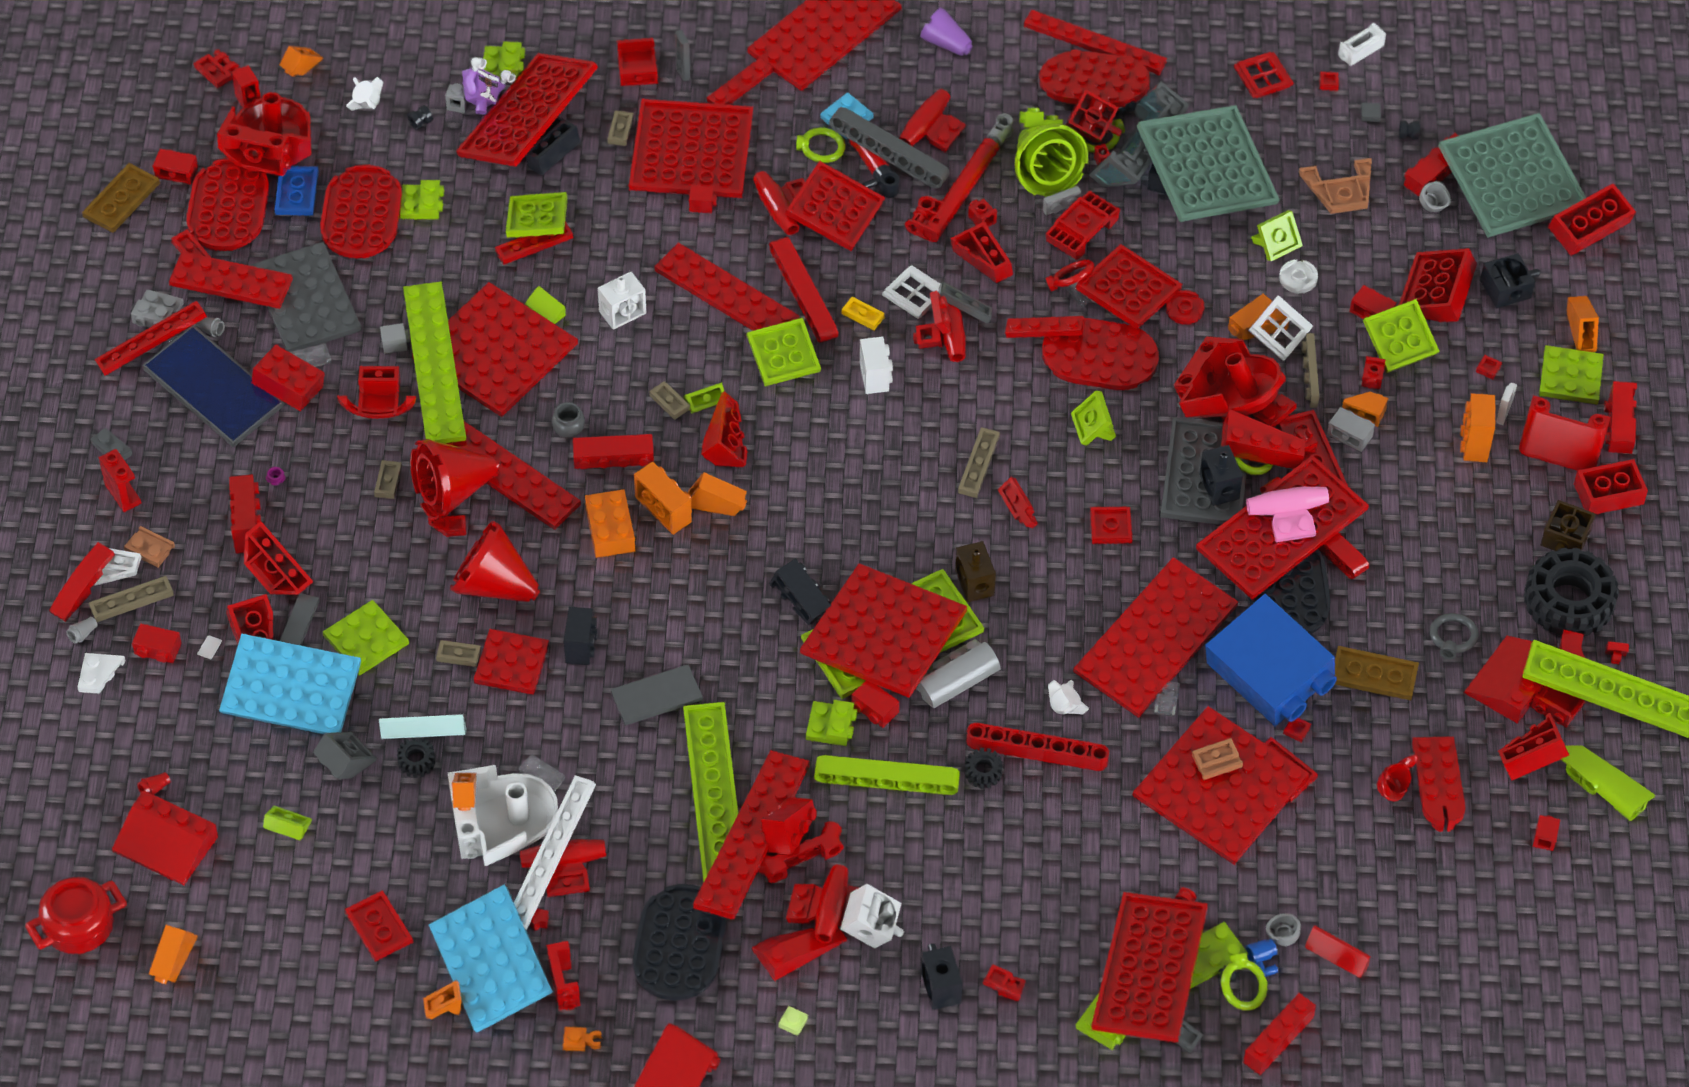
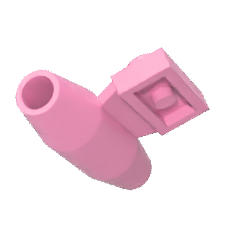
[1246,486,1329,542]

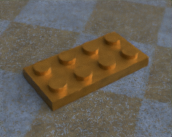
[82,163,160,233]
[1334,646,1419,701]

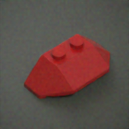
[244,521,314,595]

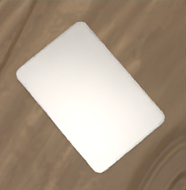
[197,635,222,659]

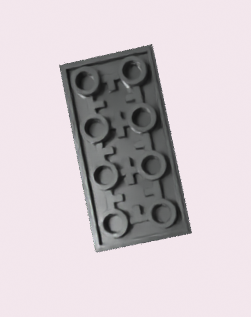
[611,664,703,726]

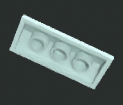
[379,715,466,739]

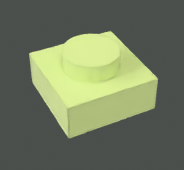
[779,1006,808,1036]

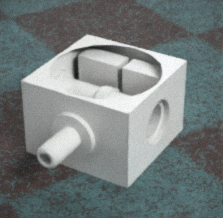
[598,272,646,330]
[840,884,904,948]

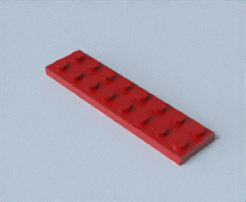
[654,242,800,331]
[445,420,581,530]

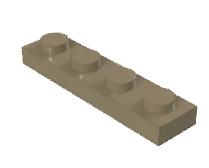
[1301,333,1319,408]
[958,427,1000,498]
[89,576,174,622]

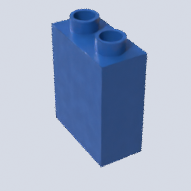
[1205,594,1337,727]

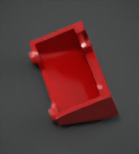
[1519,395,1611,471]
[634,1023,720,1087]

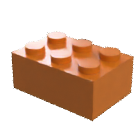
[1460,393,1495,462]
[634,462,692,535]
[585,489,635,558]

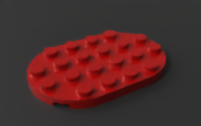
[1039,49,1150,108]
[186,158,269,251]
[320,165,402,258]
[1042,318,1159,390]

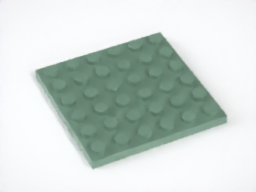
[1137,105,1280,222]
[1438,113,1586,238]

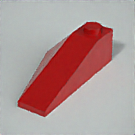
[226,594,273,644]

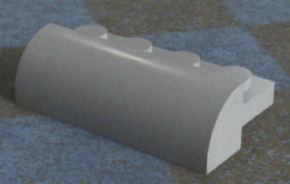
[916,639,1001,708]

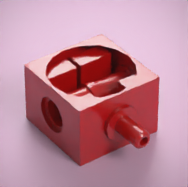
[1065,90,1122,144]

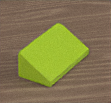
[525,286,566,324]
[683,382,725,414]
[263,806,312,840]

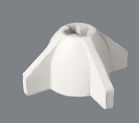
[346,77,383,110]
[1048,680,1089,714]

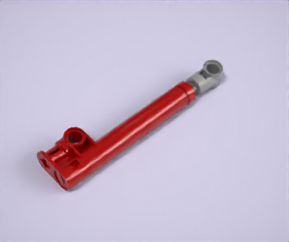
[905,113,1013,242]

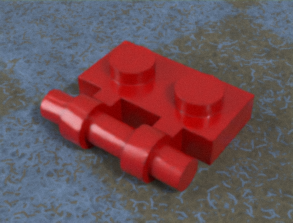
[194,49,239,89]

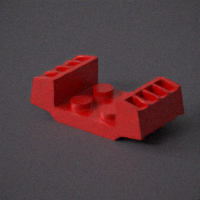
[1046,190,1120,260]

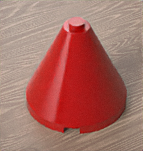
[410,439,499,519]
[450,520,540,602]

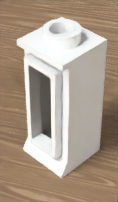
[1338,23,1386,66]

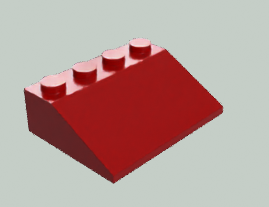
[1399,248,1477,322]
[1464,635,1544,724]
[112,790,218,885]

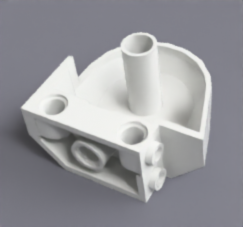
[448,765,558,866]

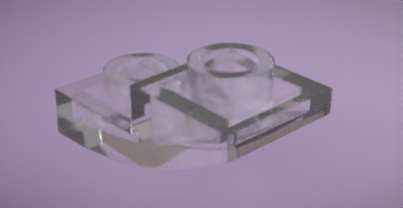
[1154,681,1180,717]

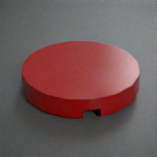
[1166,290,1205,324]

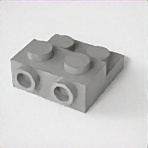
[131,290,184,328]

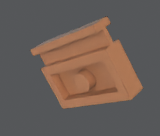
[124,526,175,568]
[1192,738,1243,780]

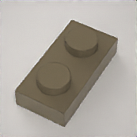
[608,111,634,146]
[649,381,690,420]
[374,460,402,499]
[436,640,481,667]

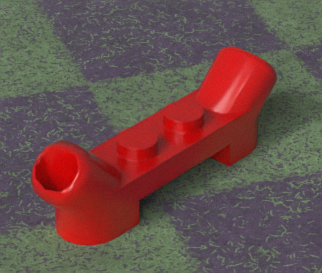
[757,821,844,883]

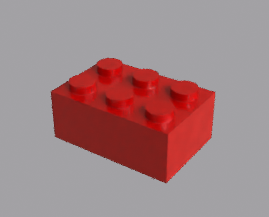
[252,344,325,412]
[1574,459,1648,514]

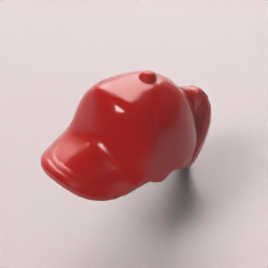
[1377,754,1418,801]

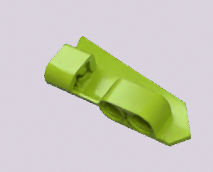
[1561,745,1655,821]

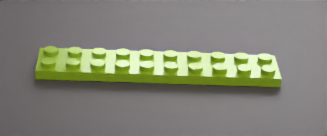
[403,281,466,443]
[1522,640,1689,738]
[683,702,738,883]

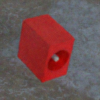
[1094,144,1110,168]

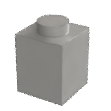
[380,323,410,354]

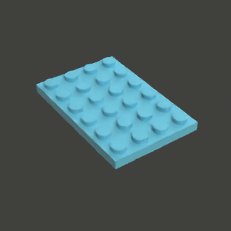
[219,634,362,734]
[429,885,553,1033]

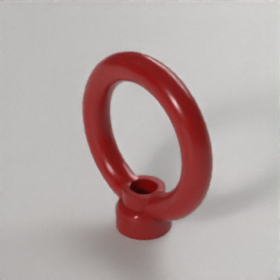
[1045,259,1094,292]

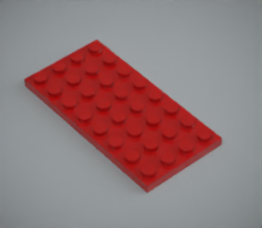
[747,0,902,91]
[456,53,598,167]
[1196,455,1369,600]
[1073,557,1238,718]
[1091,892,1208,1043]

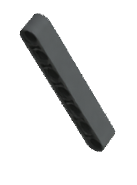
[829,107,950,189]

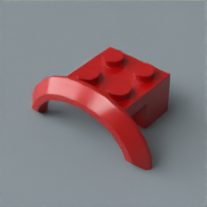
[337,366,416,419]

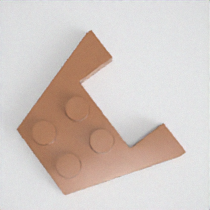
[1299,158,1372,214]

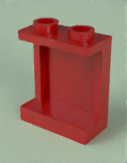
[617,38,658,86]
[98,449,142,512]
[1531,686,1586,728]
[547,941,580,1011]

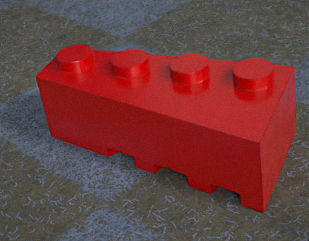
[1221,409,1305,469]
[229,474,262,554]

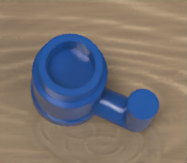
[1245,939,1278,977]

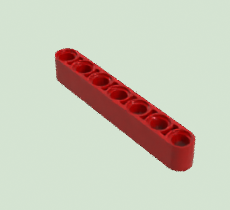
[769,236,838,343]
[1260,477,1369,580]
[966,723,1109,771]

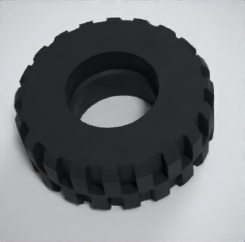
[1524,548,1619,637]

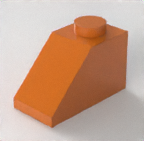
[279,46,323,76]
[1342,392,1388,427]
[452,773,476,811]

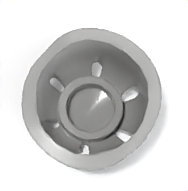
[1419,182,1451,212]
[1266,914,1301,946]

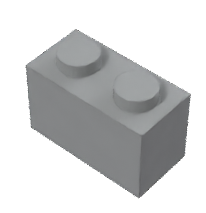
[1327,407,1375,452]

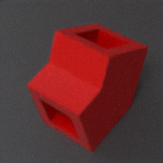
[529,909,549,931]

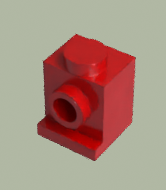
[968,199,997,227]
[913,323,943,349]
[1361,356,1386,389]

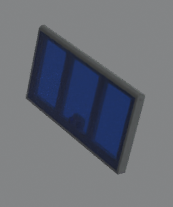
[142,325,285,447]

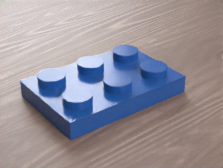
[275,166,319,216]

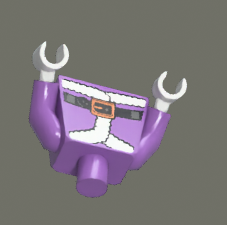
[462,57,516,115]

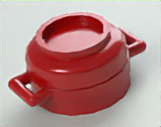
[25,877,127,954]

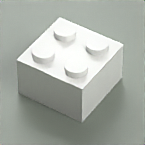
[860,337,893,394]

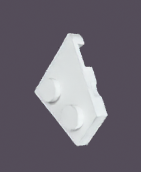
[94,548,141,586]
[77,653,125,693]

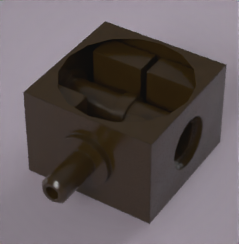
[1540,500,1596,551]
[955,541,996,603]

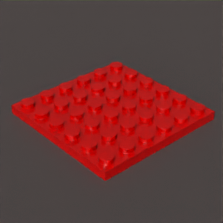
[629,99,753,198]
[412,282,578,417]
[800,563,967,698]
[1133,706,1309,865]

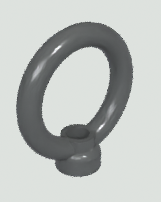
[1430,613,1479,660]

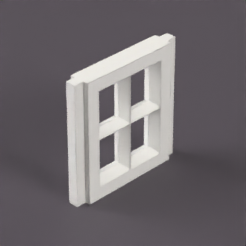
[882,265,940,319]
[1248,295,1313,361]

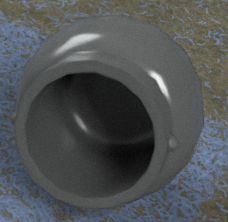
[552,402,585,438]

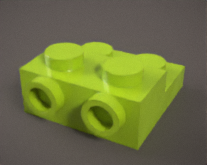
[483,42,525,80]
[1019,108,1063,127]
[400,180,444,219]
[806,700,857,746]
[1076,993,1126,1050]

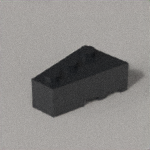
[525,116,581,175]
[769,558,831,626]

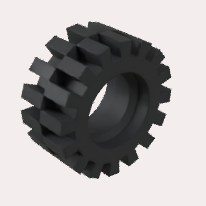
[397,737,436,778]
[965,748,1003,789]

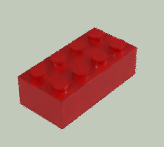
[1548,183,1636,256]

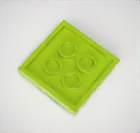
[506,192,568,238]
[1363,299,1440,373]
[747,318,821,386]
[1539,345,1604,405]
[323,600,409,676]

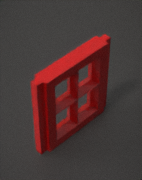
[1234,52,1294,98]

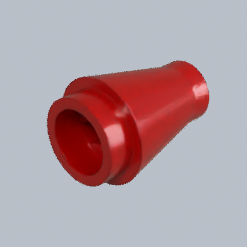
[137,772,171,795]

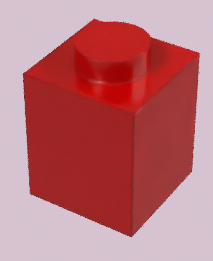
[689,185,717,213]
[1532,815,1560,851]

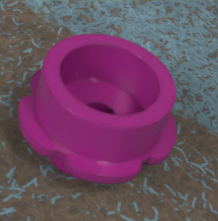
[266,467,286,486]

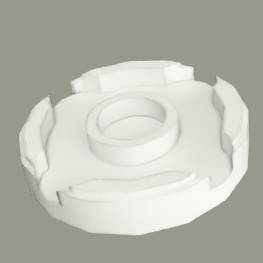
[1279,259,1318,294]

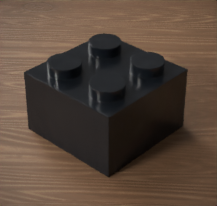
[563,607,598,665]

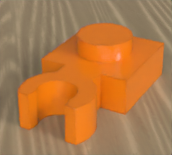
[563,1027,602,1051]

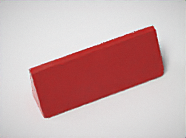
[1305,926,1371,978]

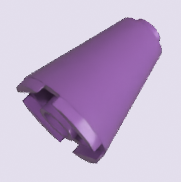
[920,8,973,56]

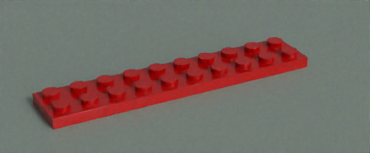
[693,750,810,920]

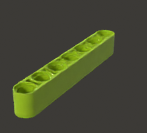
[814,755,960,795]

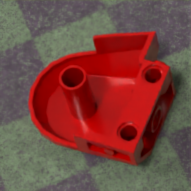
[217,92,311,176]
[1174,336,1283,418]

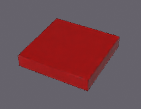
[1090,507,1133,544]

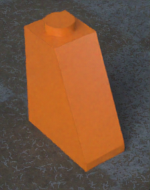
[1228,293,1290,340]
[1567,296,1599,352]
[688,472,747,516]
[149,925,198,984]

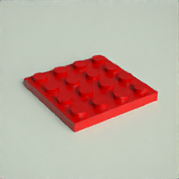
[785,161,885,252]
[1075,244,1182,329]

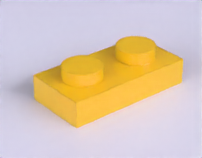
[842,297,885,330]

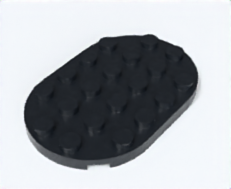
[1247,549,1331,634]
[633,884,726,1001]

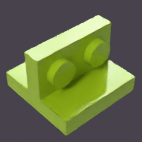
[1252,210,1303,261]
[1071,390,1116,446]

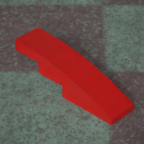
[49,542,115,622]

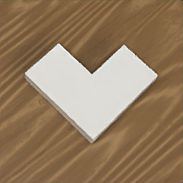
[1496,383,1517,425]

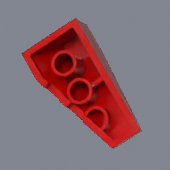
[701,391,748,467]
[752,927,847,981]

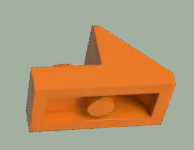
[423,981,461,1020]

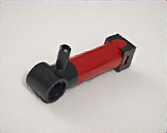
[847,138,899,198]

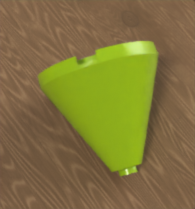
[1015,124,1088,197]

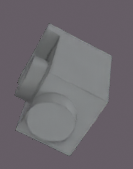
[445,83,469,113]

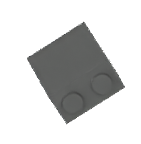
[313,732,377,779]

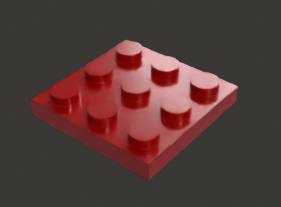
[474,629,549,695]

